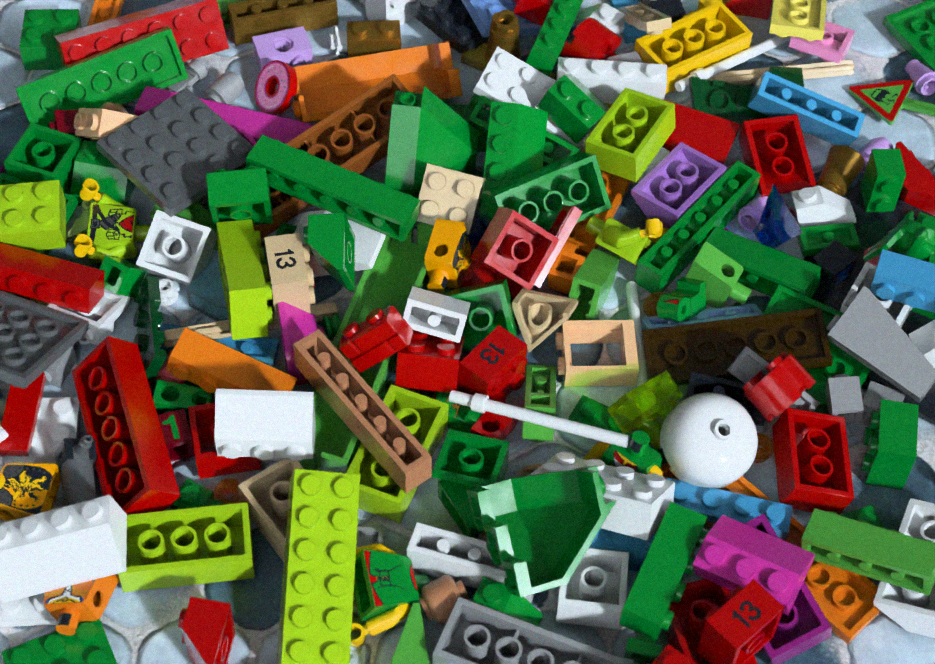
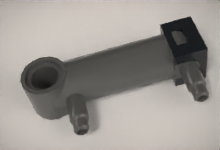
[55,435,97,507]

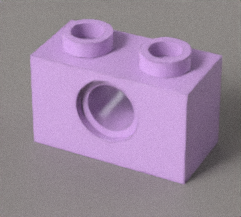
[252,26,313,72]

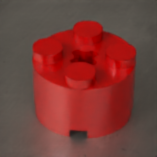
[561,17,622,60]
[742,351,816,423]

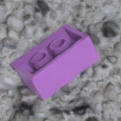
[631,142,727,229]

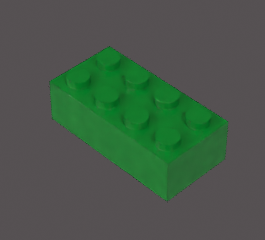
[481,152,612,232]

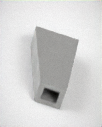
[827,286,935,403]

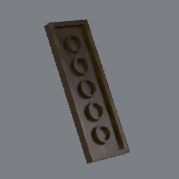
[642,308,833,389]

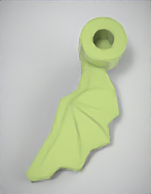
[66,200,94,241]

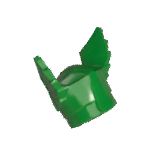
[863,211,935,264]

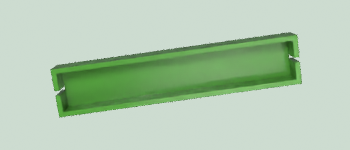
[298,222,434,473]

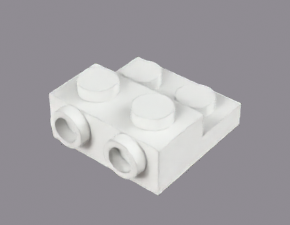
[47,288,130,346]

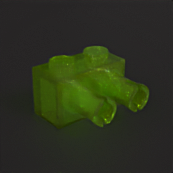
[607,370,684,451]

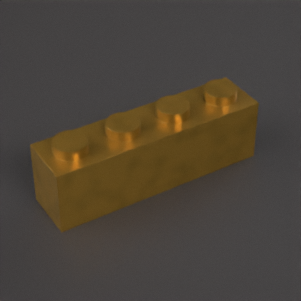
[228,0,338,45]

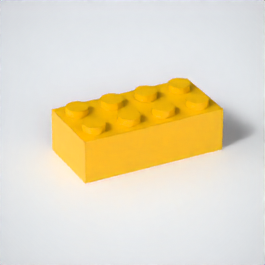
[634,1,753,95]

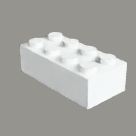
[531,452,675,541]

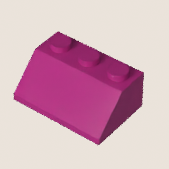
[693,515,815,615]

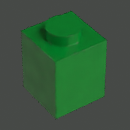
[99,255,147,297]

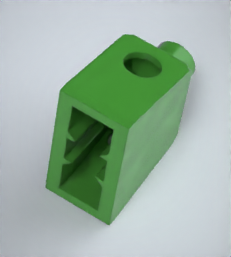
[685,241,752,308]

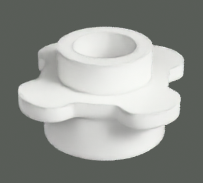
[329,25,347,58]

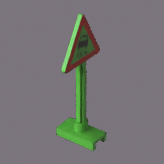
[849,79,935,125]

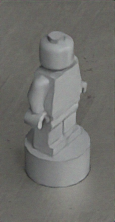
[167,59,208,93]

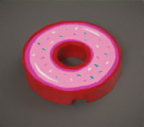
[254,60,298,115]

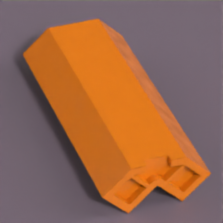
[292,42,463,123]

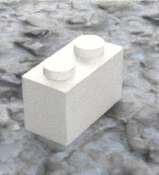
[403,286,471,343]

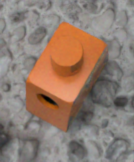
[43,574,120,636]

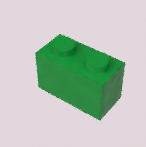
[860,149,906,212]

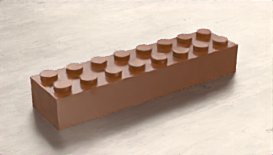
[207,73,409,239]

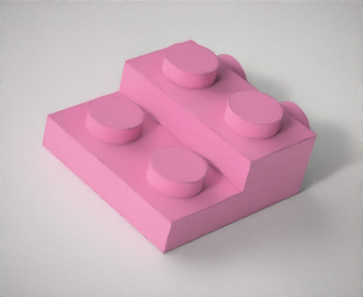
[789,21,855,64]

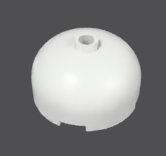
[660,393,758,489]

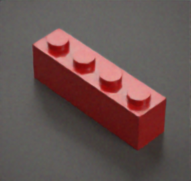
[0,242,105,314]

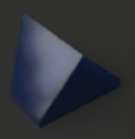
[752,184,803,249]

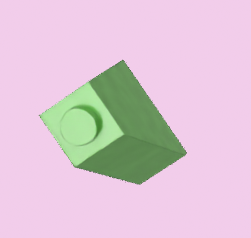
[561,248,621,327]

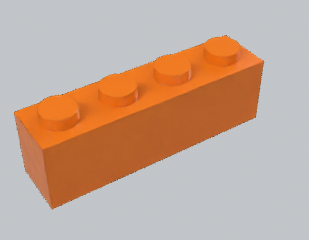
[166,327,297,393]

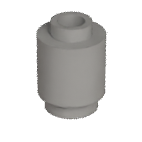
[205,72,244,105]

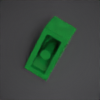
[472,577,543,627]

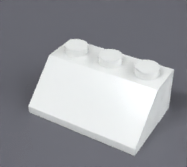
[215,389,316,461]

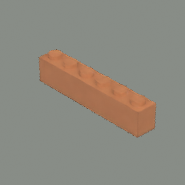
[293,329,432,494]

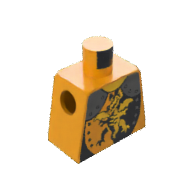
[424,219,473,294]
[0,463,62,522]

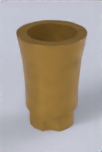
[484,10,521,64]
[816,145,865,197]

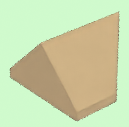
[512,288,578,353]

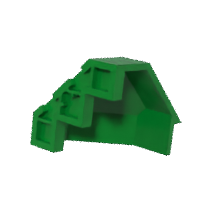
[385,86,479,199]
[467,466,617,598]

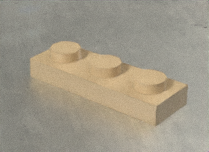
[617,3,672,35]

